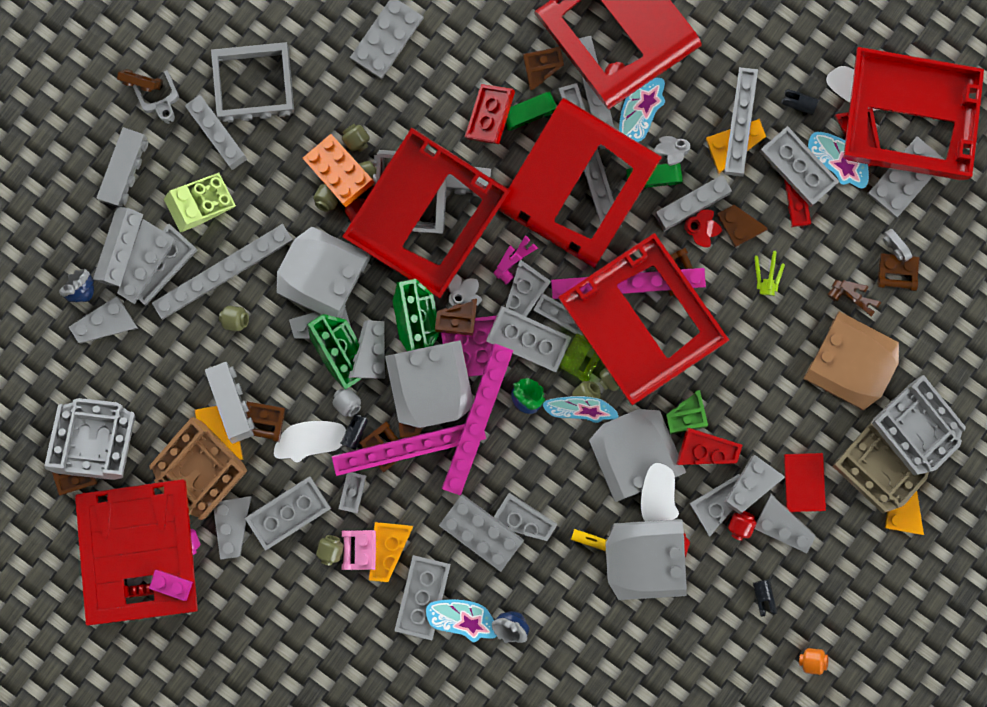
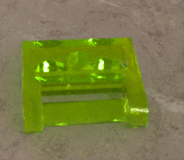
[559,333,600,381]

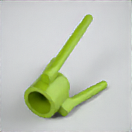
[754,251,785,296]

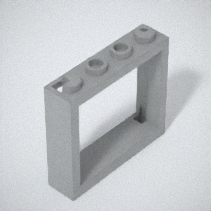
[211,42,295,122]
[373,150,447,233]

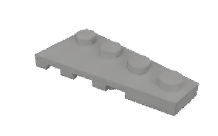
[117,219,176,304]

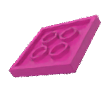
[441,316,497,377]

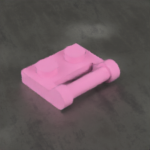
[341,530,376,570]

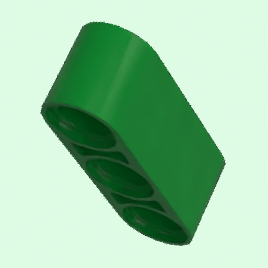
[505,92,557,131]
[626,163,683,188]

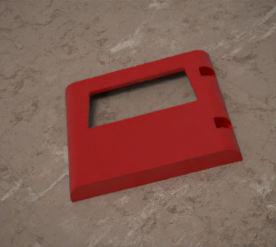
[534,0,702,110]
[843,47,984,180]
[498,98,662,269]
[343,127,510,298]
[558,233,729,406]

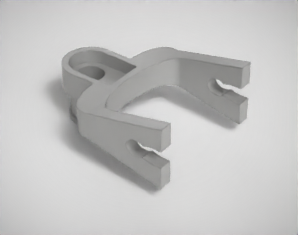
[133,70,179,124]

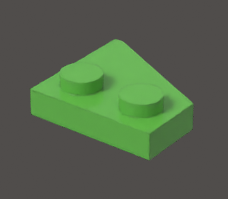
[666,390,708,435]

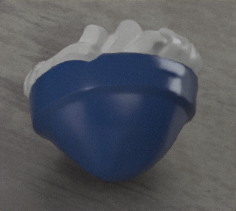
[59,269,94,302]
[492,611,530,644]

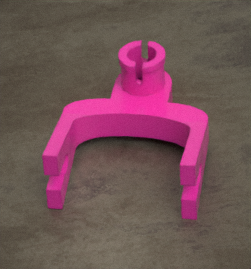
[493,236,538,285]

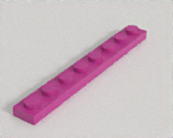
[551,268,706,299]
[442,343,513,496]
[331,424,486,476]

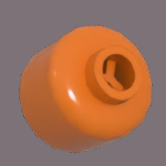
[799,648,828,675]

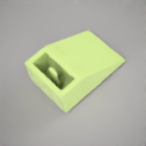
[164,173,236,233]

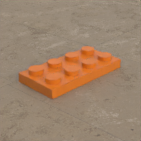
[302,134,375,207]

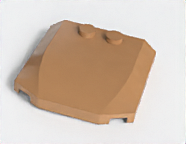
[803,311,899,410]
[149,417,247,520]

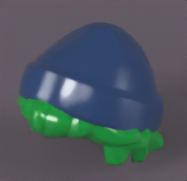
[511,378,545,414]

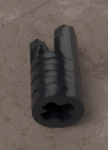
[781,89,819,115]
[340,414,368,450]
[753,579,777,617]

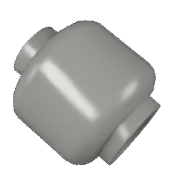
[332,388,361,417]

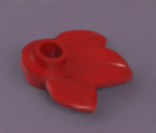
[684,209,722,248]

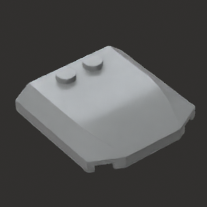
[277,226,372,318]
[385,340,473,428]
[871,375,966,476]
[44,398,135,480]
[589,409,686,502]
[605,519,687,600]

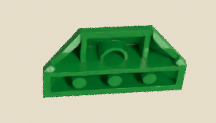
[393,279,440,351]
[307,314,361,390]

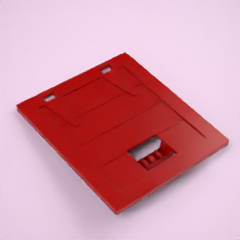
[75,479,198,625]

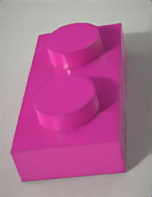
[149,570,193,601]

